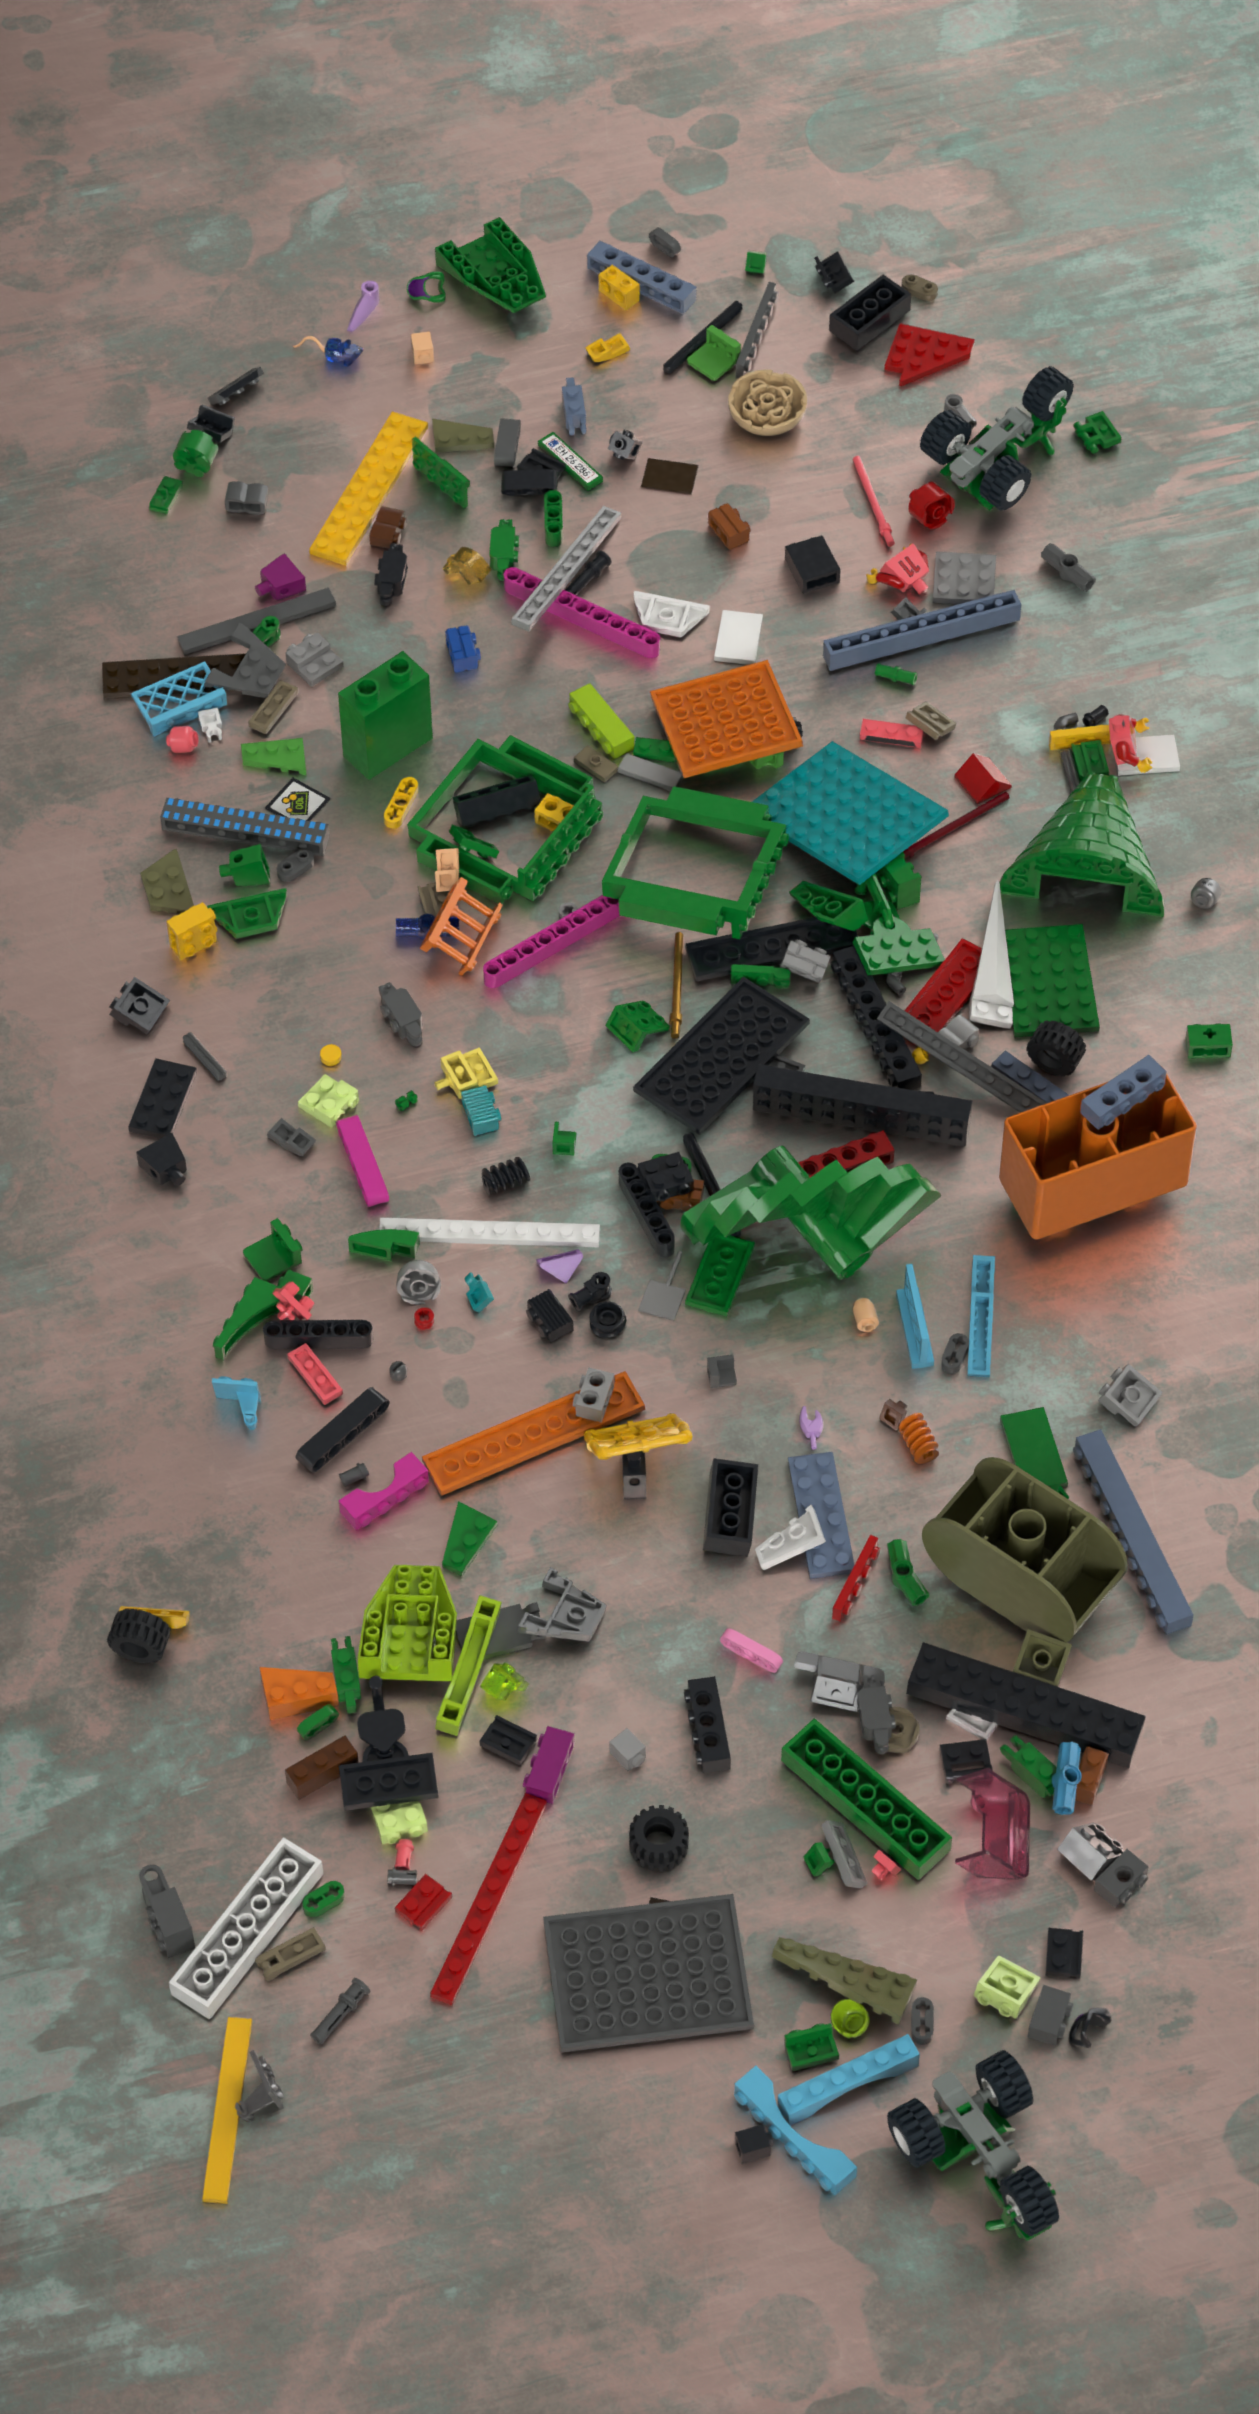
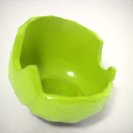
[830,1999,870,2038]

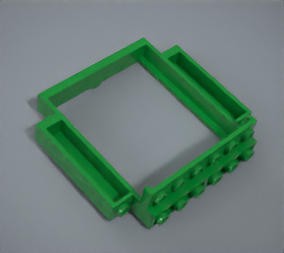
[407,735,604,904]
[602,786,789,939]

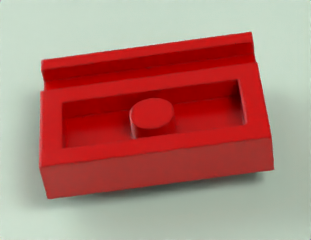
[395,1874,452,1931]

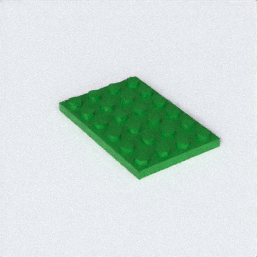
[1005,924,1100,1038]

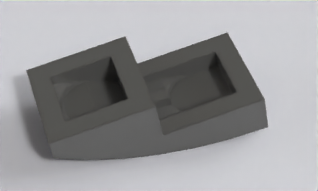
[267,1118,316,1156]

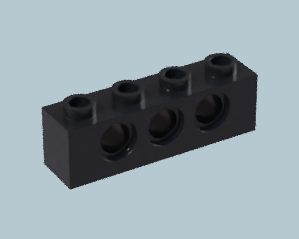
[684,1676,731,1773]

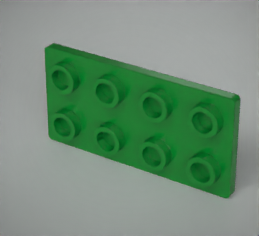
[412,437,470,508]

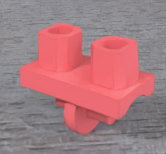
[272,1282,315,1320]

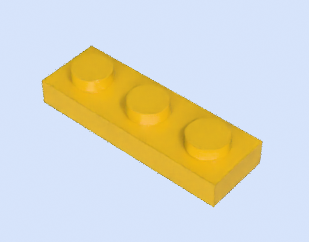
[1049,724,1111,750]
[118,1606,190,1629]

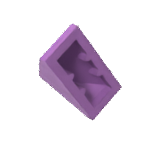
[536,1249,583,1283]

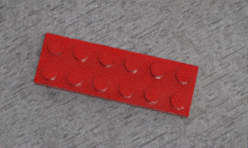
[904,938,982,1032]

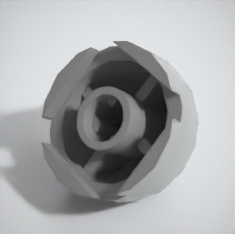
[396,1260,441,1305]

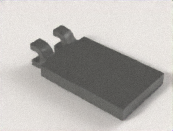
[456,1602,546,1660]

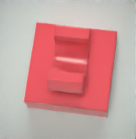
[872,1850,901,1880]

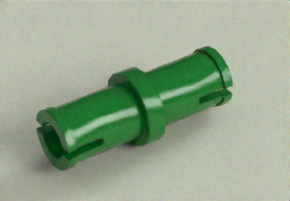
[875,663,918,685]

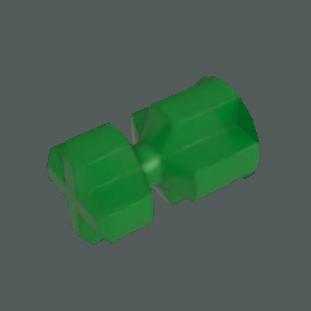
[395,1090,418,1111]

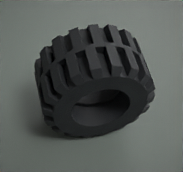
[1026,1020,1086,1077]
[107,1609,171,1663]
[629,1805,689,1871]

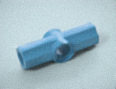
[1052,1742,1082,1815]

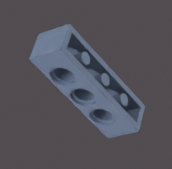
[1080,1055,1167,1130]

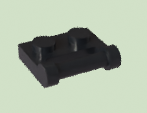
[939,1739,993,1784]

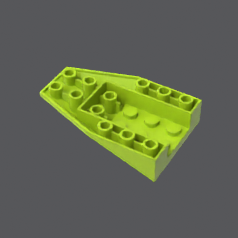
[358,1565,457,1682]

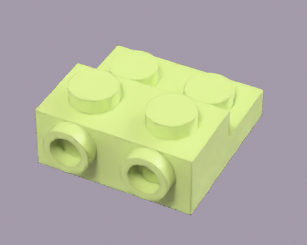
[298,1074,359,1128]
[370,1801,428,1844]
[973,1955,1041,2019]

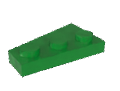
[442,1501,498,1577]

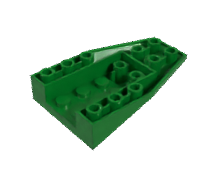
[435,217,546,313]

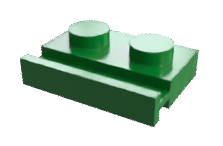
[1071,740,1109,781]

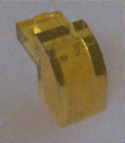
[442,547,492,585]

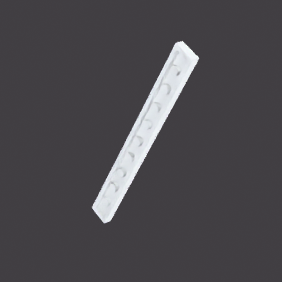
[379,1218,600,1247]

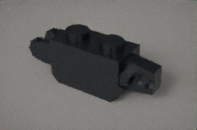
[374,544,408,606]

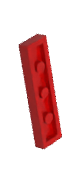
[832,1535,881,1622]

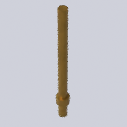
[669,932,684,1039]

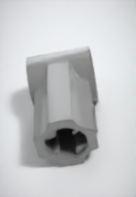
[944,394,977,430]

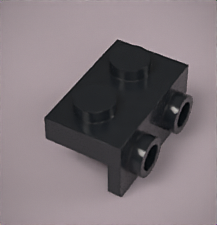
[814,251,855,293]
[187,404,235,443]

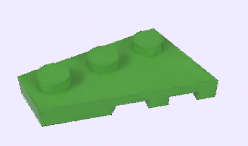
[241,738,307,775]

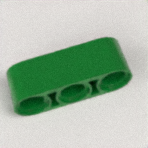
[544,490,563,547]

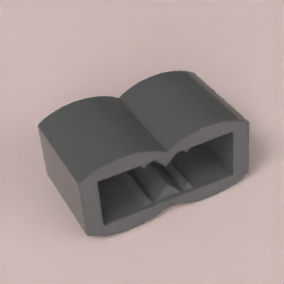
[225,481,268,515]

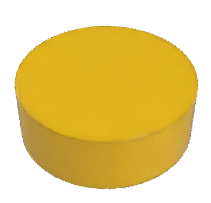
[320,1044,342,1066]

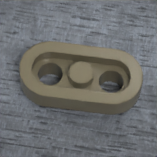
[901,274,938,301]

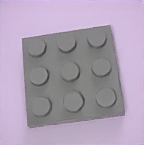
[933,551,996,604]

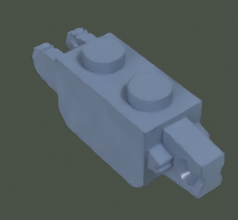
[562,377,586,435]

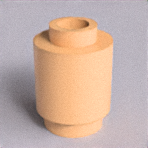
[852,1298,879,1332]

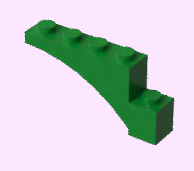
[213,1269,313,1360]

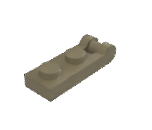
[255,1927,326,1981]

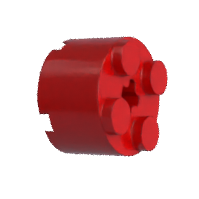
[908,481,955,530]

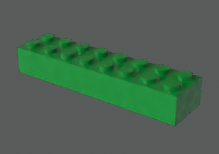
[781,1718,952,1881]

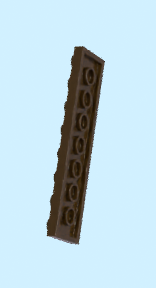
[102,653,246,699]

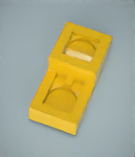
[585,333,630,362]

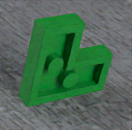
[449,824,499,859]

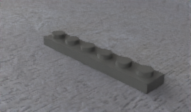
[736,282,779,378]

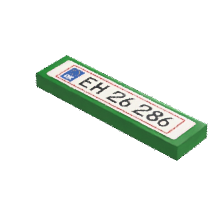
[538,432,603,491]

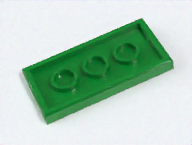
[685,1233,755,1317]
[1000,1407,1068,1487]

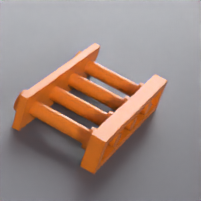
[420,877,503,976]

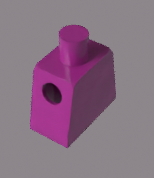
[255,553,306,601]

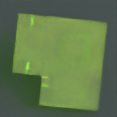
[479,1662,529,1701]

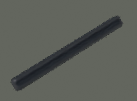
[663,300,743,374]
[683,1132,741,1237]

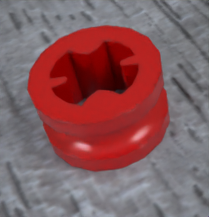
[414,1308,434,1330]

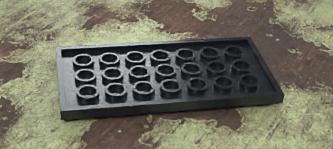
[633,977,810,1135]

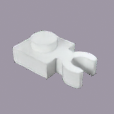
[198,708,222,742]

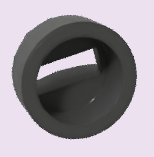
[389,1361,408,1381]

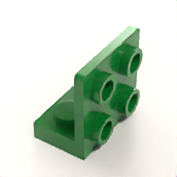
[605,1000,670,1052]

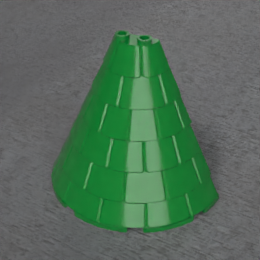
[999,772,1165,917]

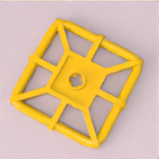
[584,1413,692,1460]

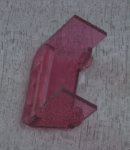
[955,1768,1030,1880]

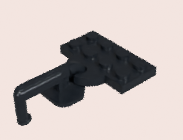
[339,1676,439,1811]

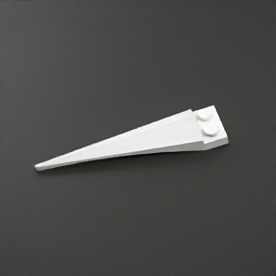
[969,880,1014,1029]

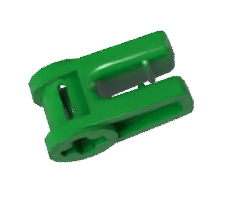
[252,616,281,648]

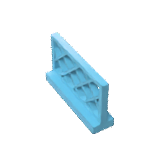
[131,661,227,737]
[896,1264,934,1369]

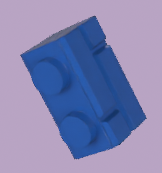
[445,625,481,673]

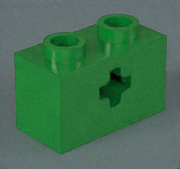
[1185,1023,1233,1059]

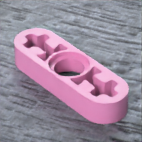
[720,1628,783,1673]

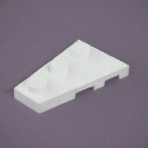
[755,1505,826,1570]

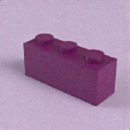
[523,1726,575,1804]

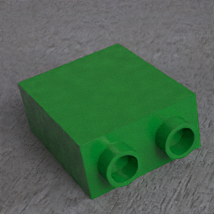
[338,651,433,780]

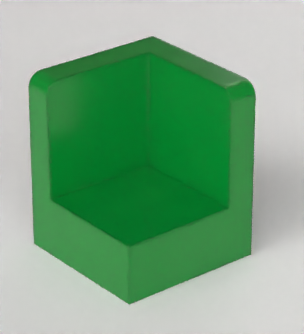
[552,1121,577,1156]

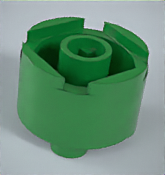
[173,430,218,477]

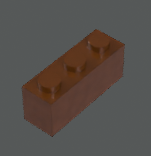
[285,1735,359,1800]

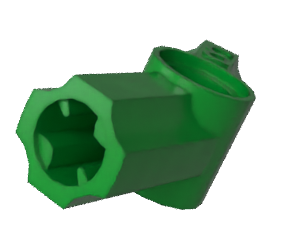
[887,1539,929,1606]

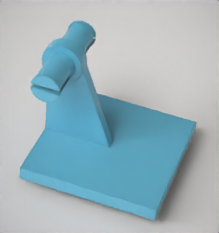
[212,1376,261,1430]

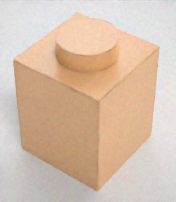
[411,331,434,364]

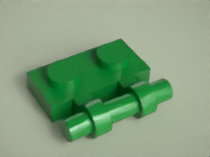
[1073,411,1122,454]

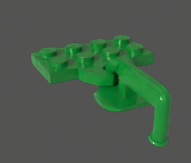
[853,873,945,976]

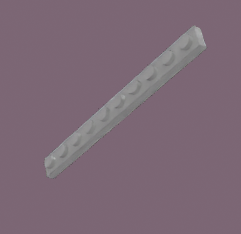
[511,506,621,631]

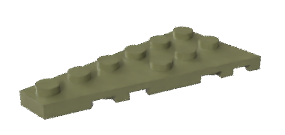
[772,1937,917,2025]

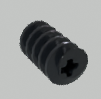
[481,1157,531,1196]

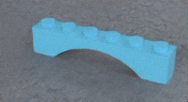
[778,2034,920,2126]
[734,2066,857,2195]

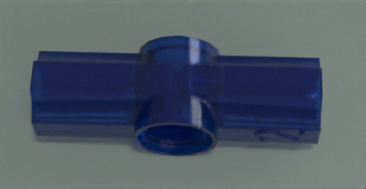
[396,913,459,940]

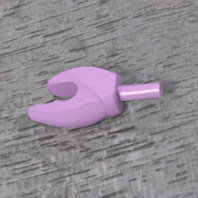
[799,1406,823,1450]

